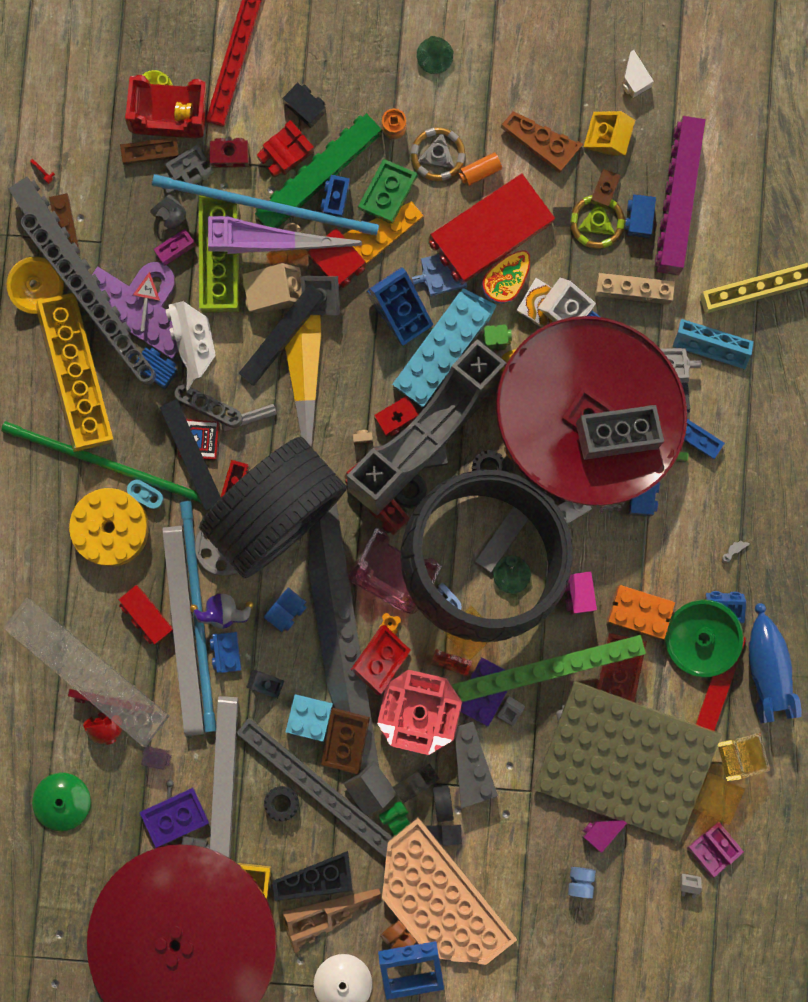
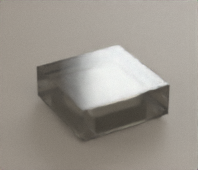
[553,207,572,227]

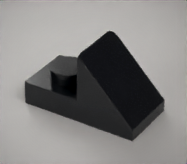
[246,669,284,699]
[425,824,462,846]

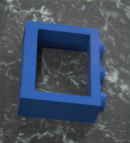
[378,941,445,1000]

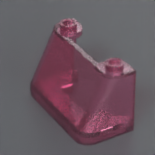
[348,528,442,614]

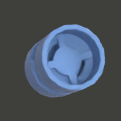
[568,867,596,898]

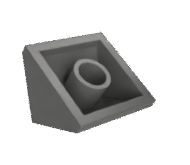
[343,762,397,815]

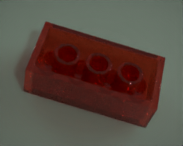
[596,633,647,702]

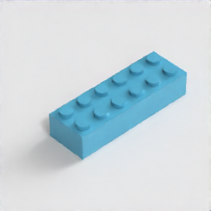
[392,292,491,409]

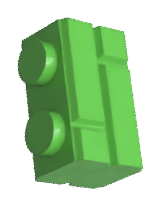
[483,324,512,351]

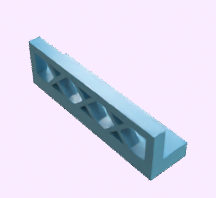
[673,319,754,369]

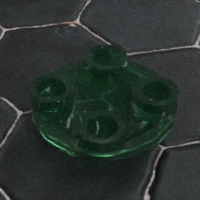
[416,36,454,74]
[493,555,532,594]

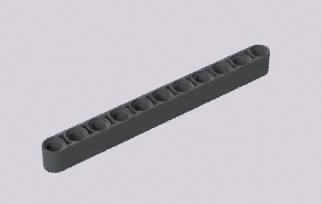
[21,213,156,385]

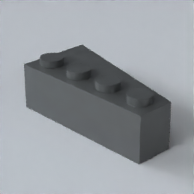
[455,721,498,809]

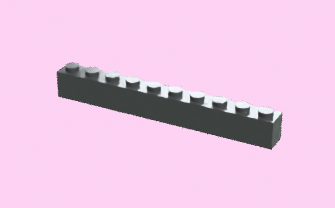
[8,176,131,350]

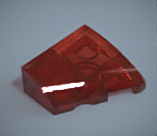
[431,649,472,676]

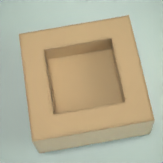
[353,430,373,444]

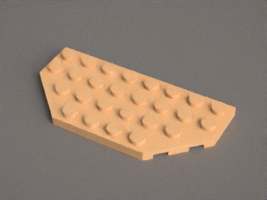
[382,818,517,965]

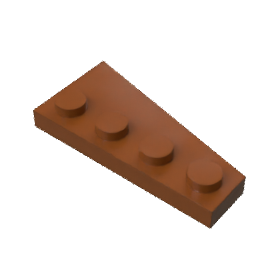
[501,111,583,173]

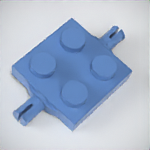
[412,254,467,296]

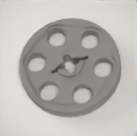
[195,530,238,576]

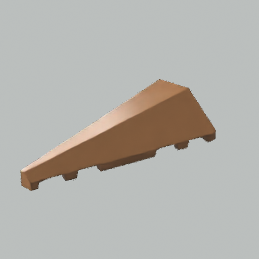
[282,889,382,953]

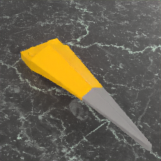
[282,315,321,446]

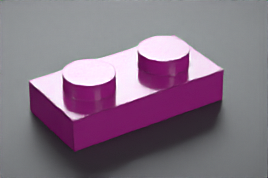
[154,229,196,266]

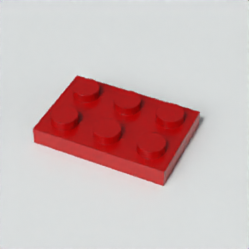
[351,625,411,695]

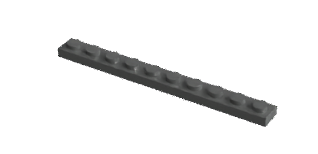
[236,718,393,857]

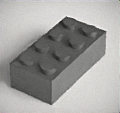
[576,405,664,460]

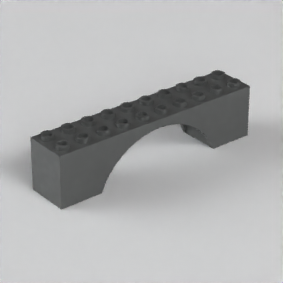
[347,339,506,516]

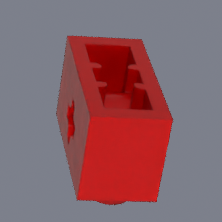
[374,396,418,437]

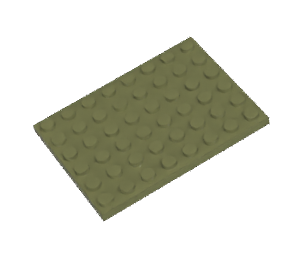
[533,681,722,842]

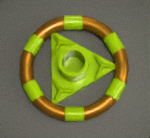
[570,195,625,249]

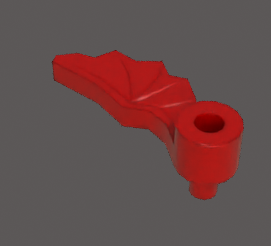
[30,159,55,184]

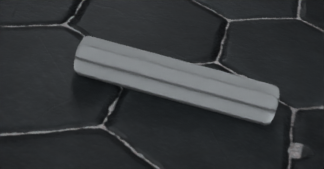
[221,404,276,431]

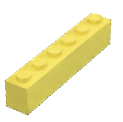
[700,263,808,314]

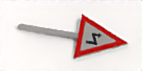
[132,271,160,332]

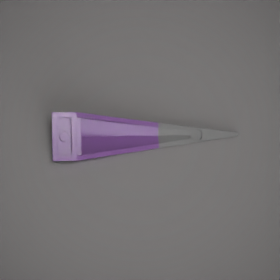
[208,216,362,254]

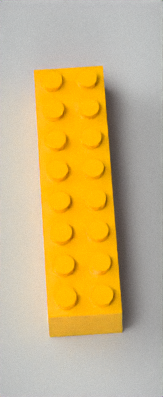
[36,293,113,452]

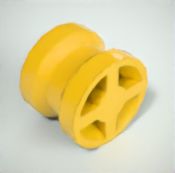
[175,102,193,121]

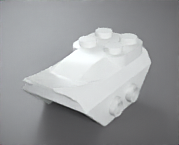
[166,301,216,390]

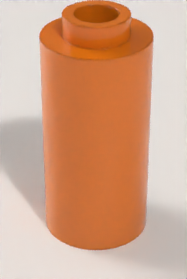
[459,152,503,186]

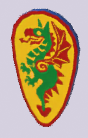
[482,250,530,303]

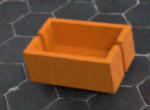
[606,585,675,640]

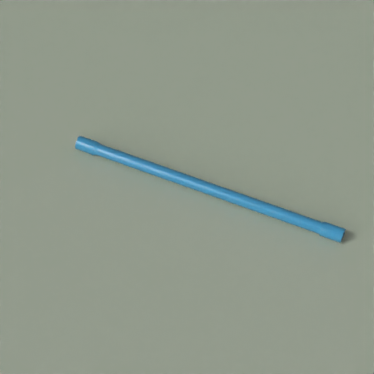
[152,174,379,236]
[180,501,216,732]

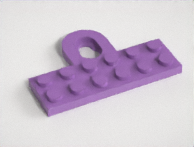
[92,262,179,359]

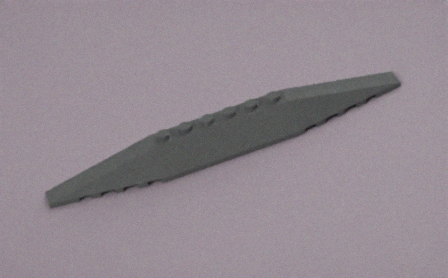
[309,502,379,771]

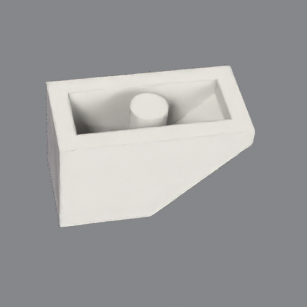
[622,50,654,98]

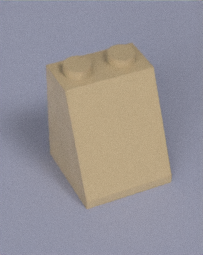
[242,263,302,313]

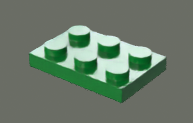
[358,159,418,224]

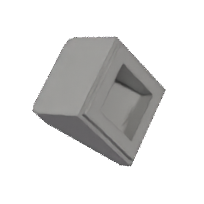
[497,696,525,726]

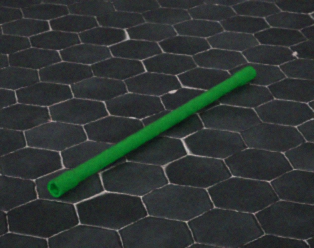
[1,421,203,505]

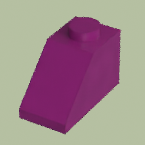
[583,820,627,853]

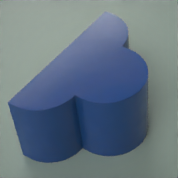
[366,267,434,346]

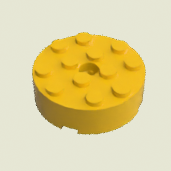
[69,488,149,566]

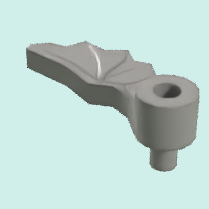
[721,541,750,563]

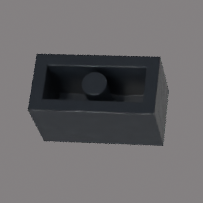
[282,82,326,128]

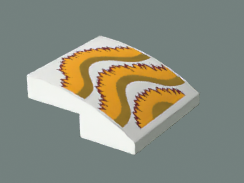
[516,278,553,328]

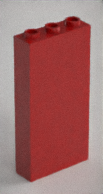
[428,173,555,285]

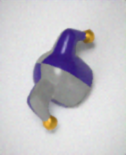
[190,594,254,629]

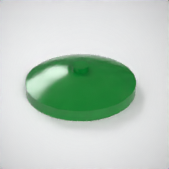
[665,599,744,677]

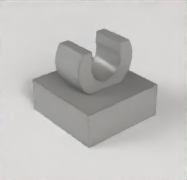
[680,874,702,898]

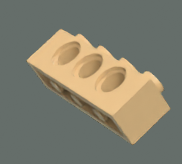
[595,273,675,305]

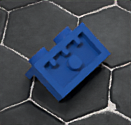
[705,591,746,623]
[210,632,242,673]

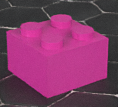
[565,572,597,615]

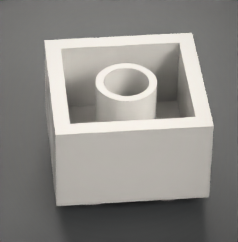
[538,278,596,322]

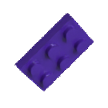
[460,657,508,727]
[140,787,210,848]

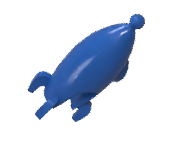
[749,603,801,723]

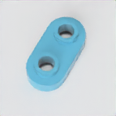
[127,480,164,509]

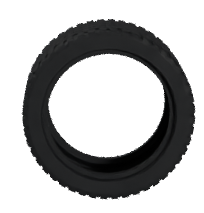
[199,437,347,579]

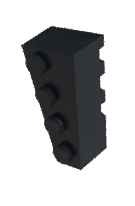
[272,851,353,902]

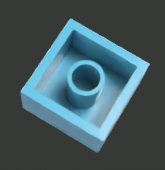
[285,694,333,741]

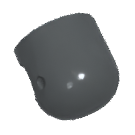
[150,195,186,229]

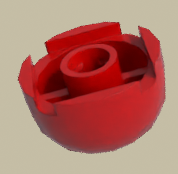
[83,710,123,745]

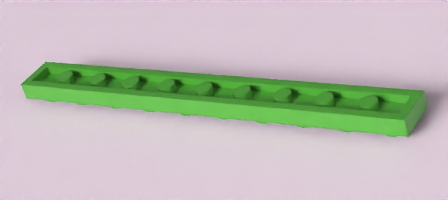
[452,635,646,702]

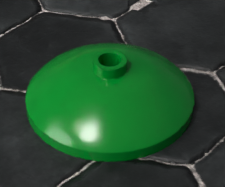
[32,773,91,831]

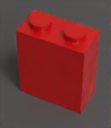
[307,228,366,288]

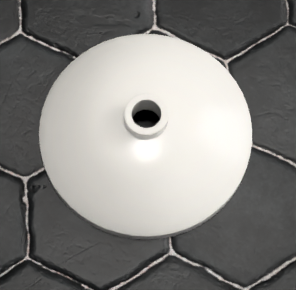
[314,954,372,1002]

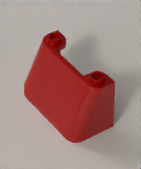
[125,75,206,138]

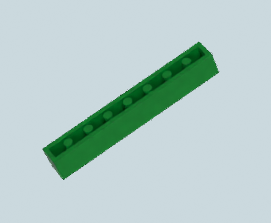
[255,113,382,229]

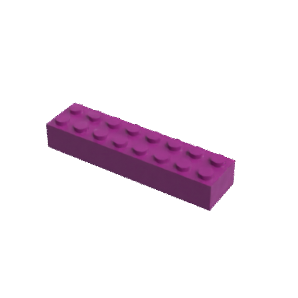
[654,116,706,276]

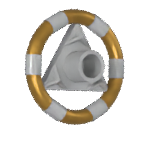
[410,127,466,181]

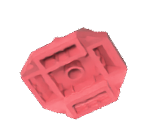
[378,670,462,755]

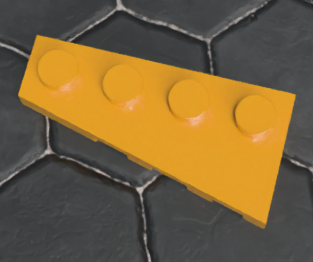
[342,201,424,265]

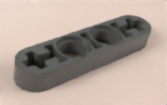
[175,385,243,428]

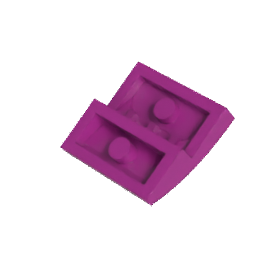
[687,822,744,878]

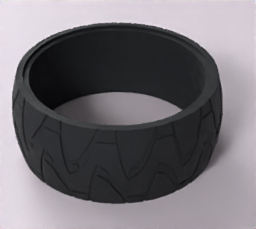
[400,470,573,642]

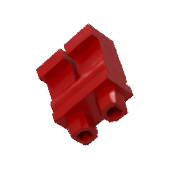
[257,120,314,178]

